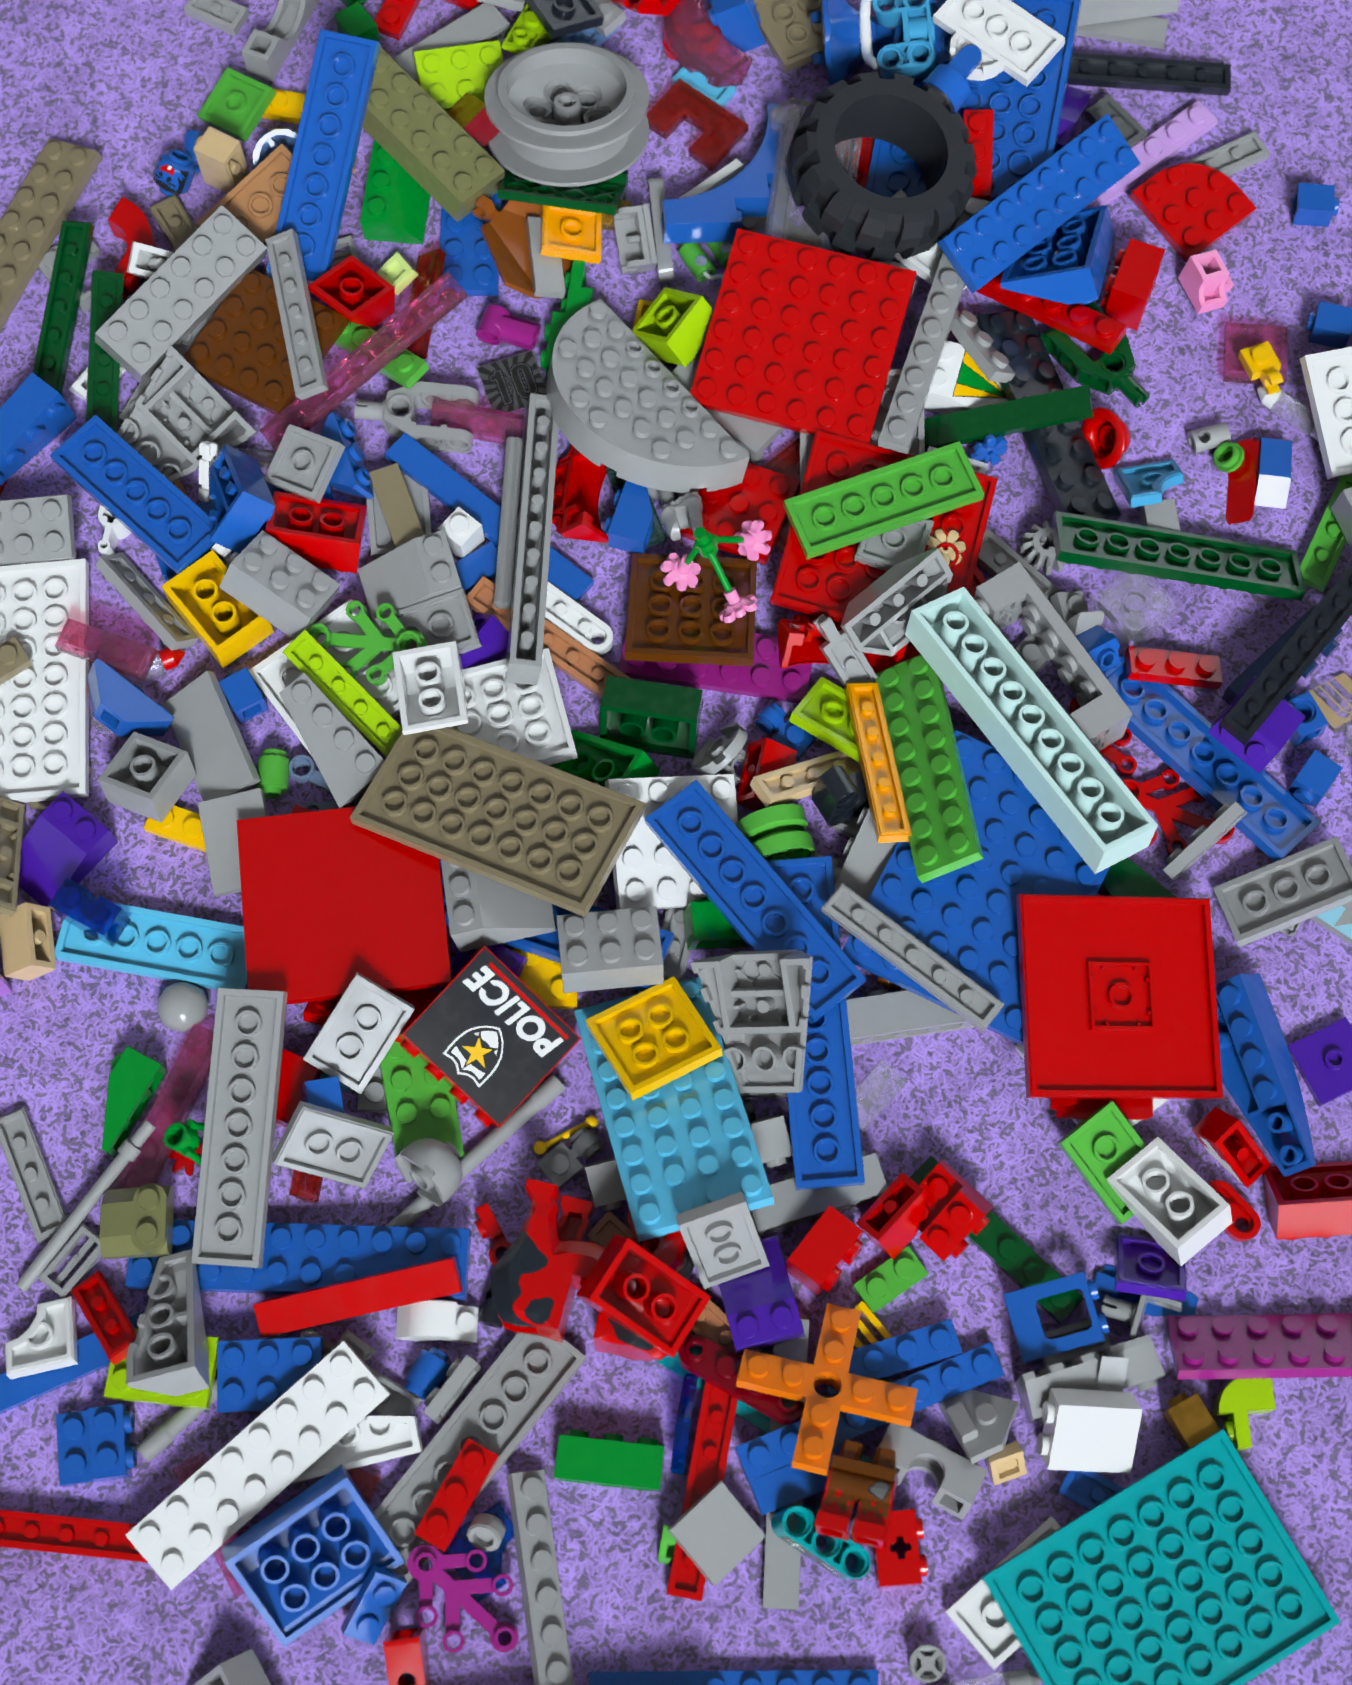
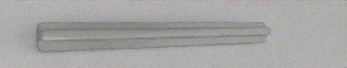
[494,436,523,609]

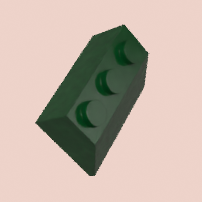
[600,676,703,759]

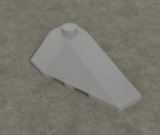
[126,1249,210,1396]

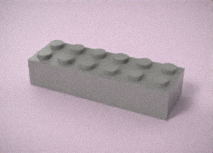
[95,205,267,384]

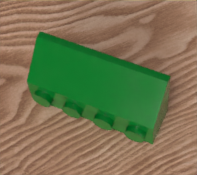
[360,140,431,245]

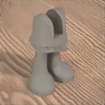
[647,487,703,541]

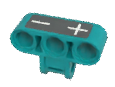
[771,1495,871,1579]

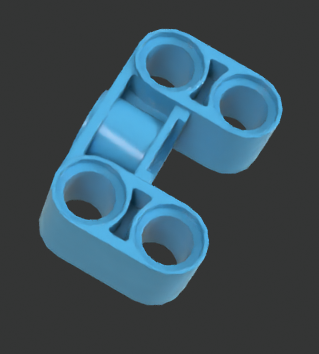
[872,0,936,80]

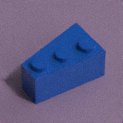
[209,444,275,554]

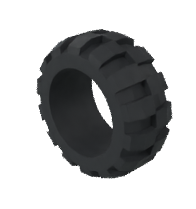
[786,72,977,262]

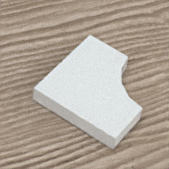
[5,1296,78,1379]

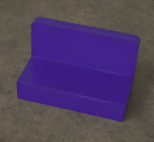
[460,612,509,669]

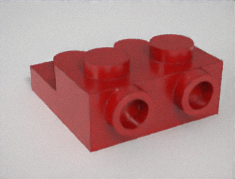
[918,1160,994,1261]

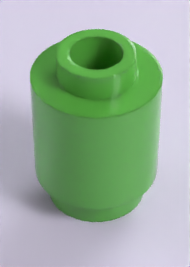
[256,749,290,799]

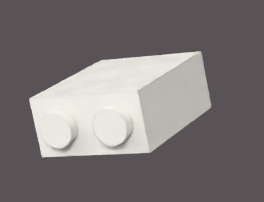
[1036,1388,1142,1473]

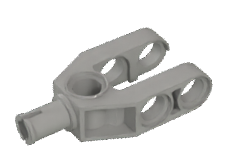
[354,381,480,453]

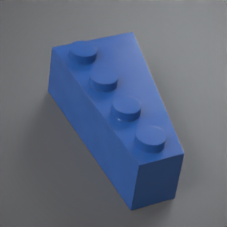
[708,0,766,56]
[0,372,77,486]

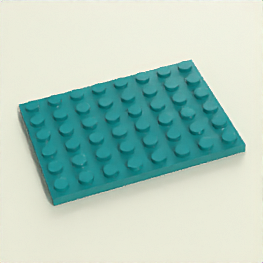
[981,1429,1341,1685]

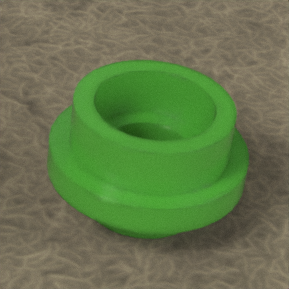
[1214,442,1245,473]

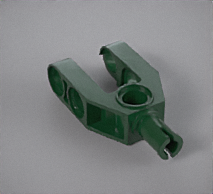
[1040,302,1150,408]

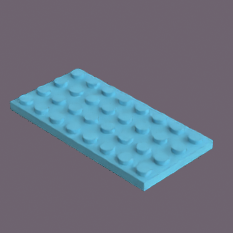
[574,977,774,1242]

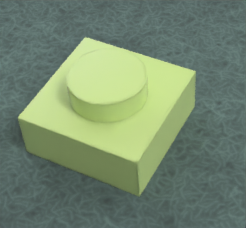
[376,251,419,296]

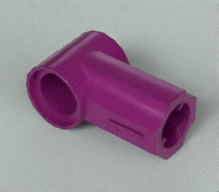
[476,304,541,351]

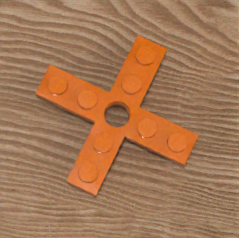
[736,1303,918,1476]

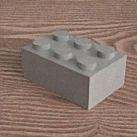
[219,530,341,640]
[556,906,664,993]

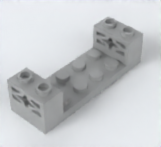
[974,562,1132,752]

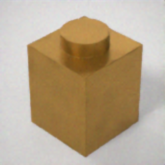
[1162,1392,1220,1451]

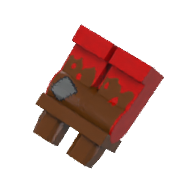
[814,1440,898,1549]

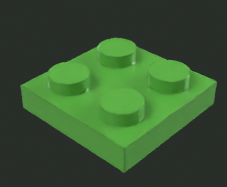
[197,67,276,142]

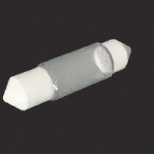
[1257,386,1319,442]

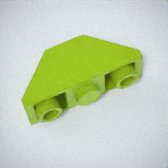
[502,4,552,55]

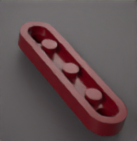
[678,1334,805,1425]

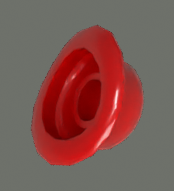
[1081,407,1131,470]

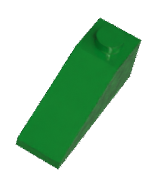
[102,1046,168,1158]

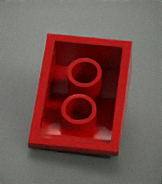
[576,1235,711,1358]

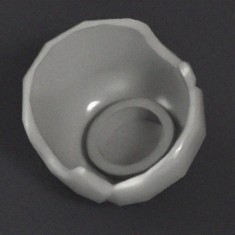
[157,982,209,1033]

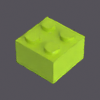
[631,287,714,367]

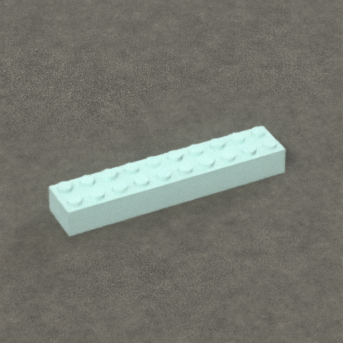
[905,587,1158,874]

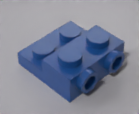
[56,1404,137,1487]

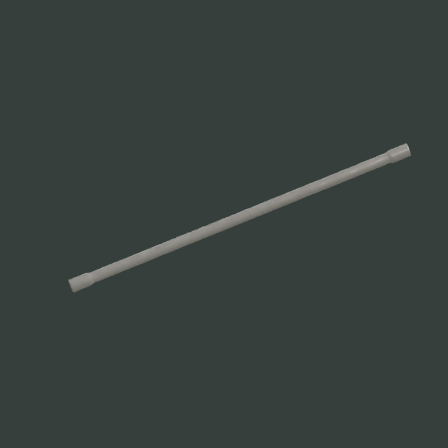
[136,1074,566,1462]

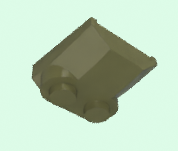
[99,1183,175,1259]

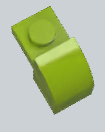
[1213,1378,1276,1451]

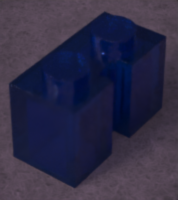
[49,878,131,947]

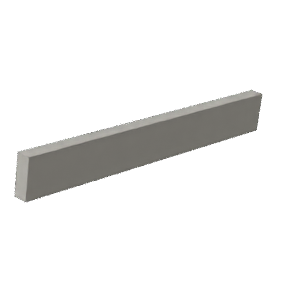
[763,1319,809,1610]

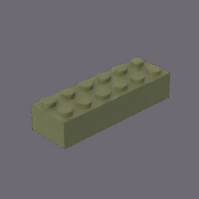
[362,47,505,222]

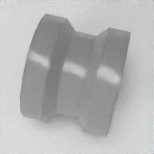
[908,1645,946,1683]

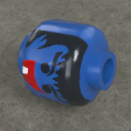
[153,149,196,196]

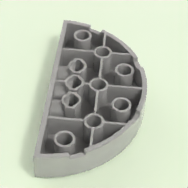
[546,299,750,493]

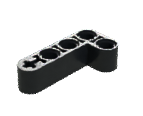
[811,766,870,826]

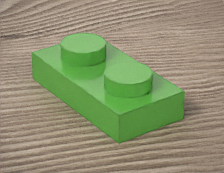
[852,1245,929,1314]

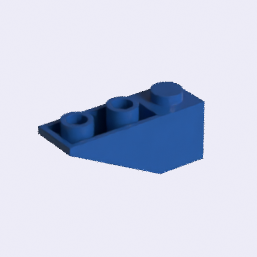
[604,479,653,554]

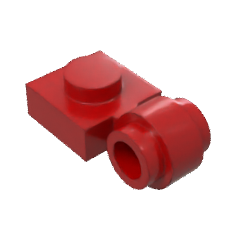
[474,1203,511,1266]

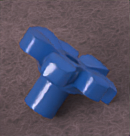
[970,434,1008,465]

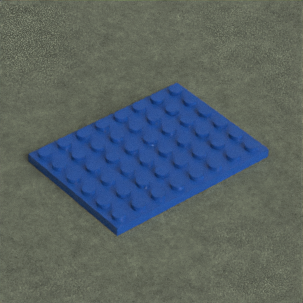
[866,0,1082,202]
[842,730,1110,1046]

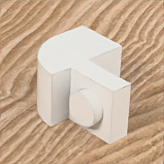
[396,1300,478,1343]

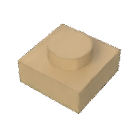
[986,1441,1027,1486]

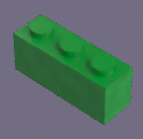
[554,1429,665,1492]

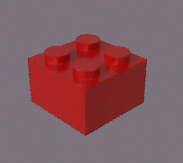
[1101,238,1165,331]
[786,1205,864,1296]

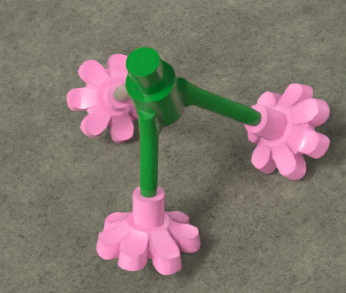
[660,520,772,623]

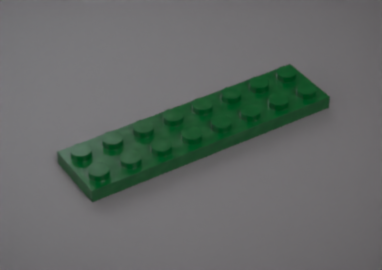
[1051,511,1306,601]

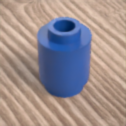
[403,1347,451,1401]

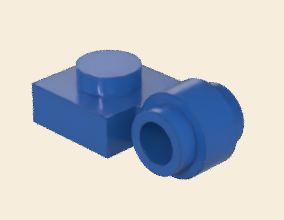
[755,703,817,761]

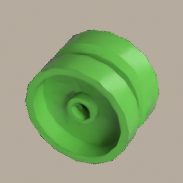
[736,804,816,861]

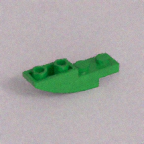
[540,260,594,378]

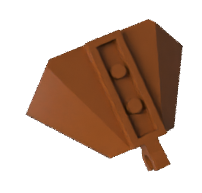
[472,194,573,299]

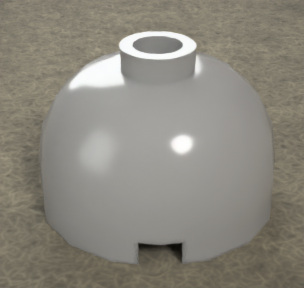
[395,1137,463,1207]

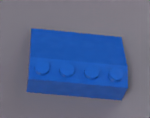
[1000,205,1115,305]
[221,1464,405,1648]

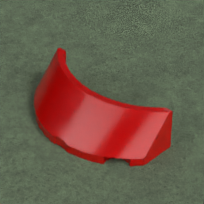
[552,444,609,543]
[777,614,907,673]

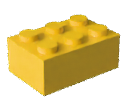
[161,550,274,669]

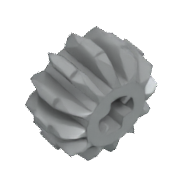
[1020,520,1068,576]

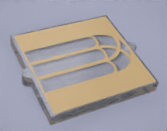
[1300,671,1352,733]

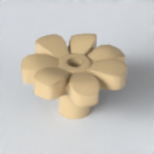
[927,529,966,565]

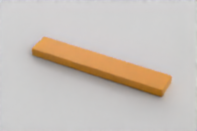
[845,682,912,843]

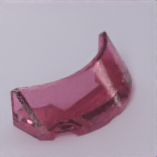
[661,0,752,88]

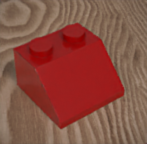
[308,255,395,328]

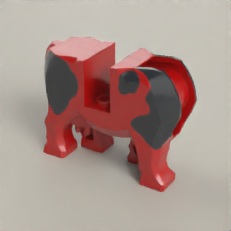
[490,1178,695,1362]

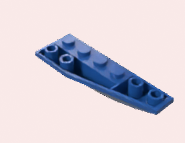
[1215,974,1316,1177]

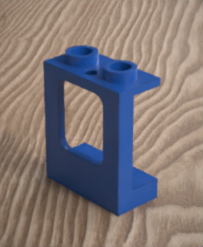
[1003,1272,1110,1365]

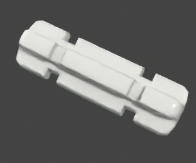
[198,441,218,502]

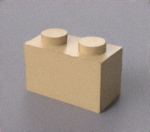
[193,126,249,194]
[0,902,56,981]

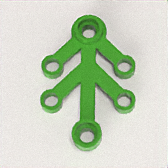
[307,601,427,686]

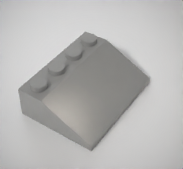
[441,860,557,953]

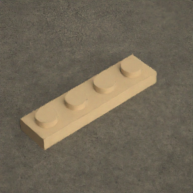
[750,751,862,808]

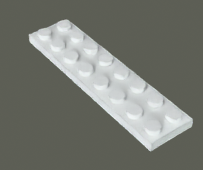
[125,1341,390,1590]

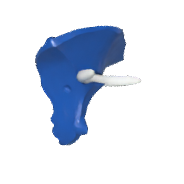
[810,0,896,85]

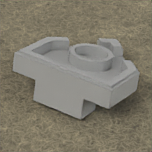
[939,1389,1019,1464]

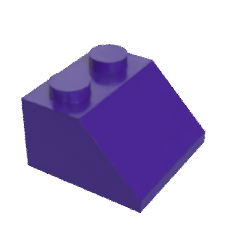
[1208,676,1306,774]

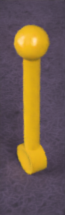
[534,1115,598,1155]

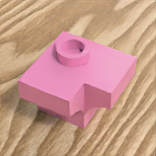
[1178,249,1234,314]

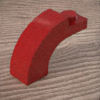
[107,197,158,300]

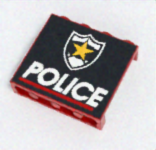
[398,946,581,1128]

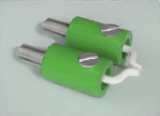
[678,242,733,282]

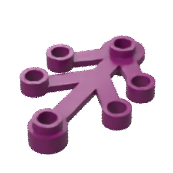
[407,1544,519,1653]

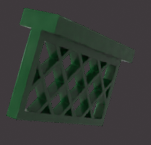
[497,170,629,215]

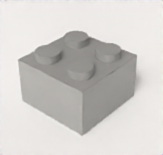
[98,732,197,823]

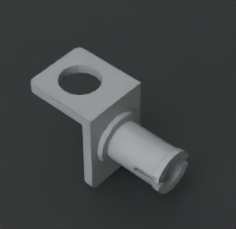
[1100,1294,1182,1340]

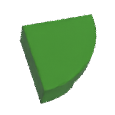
[658,1525,676,1565]

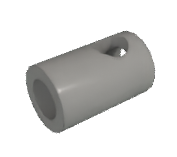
[1187,422,1231,454]

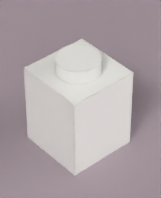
[438,506,485,559]

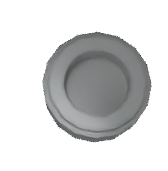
[467,1513,506,1551]

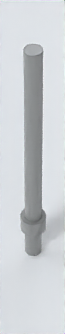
[15,1119,156,1292]

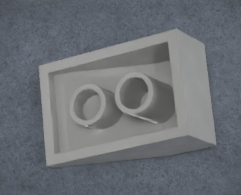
[358,530,462,625]

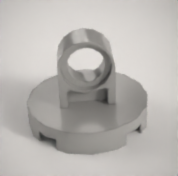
[692,722,748,785]

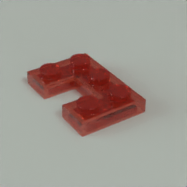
[646,79,748,171]

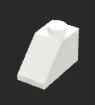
[127,242,174,280]

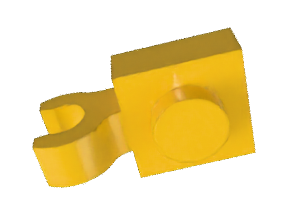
[1238,341,1283,395]

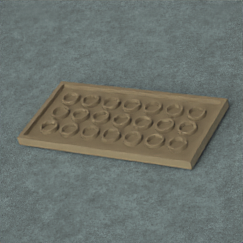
[350,727,646,917]

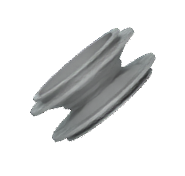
[484,42,649,187]

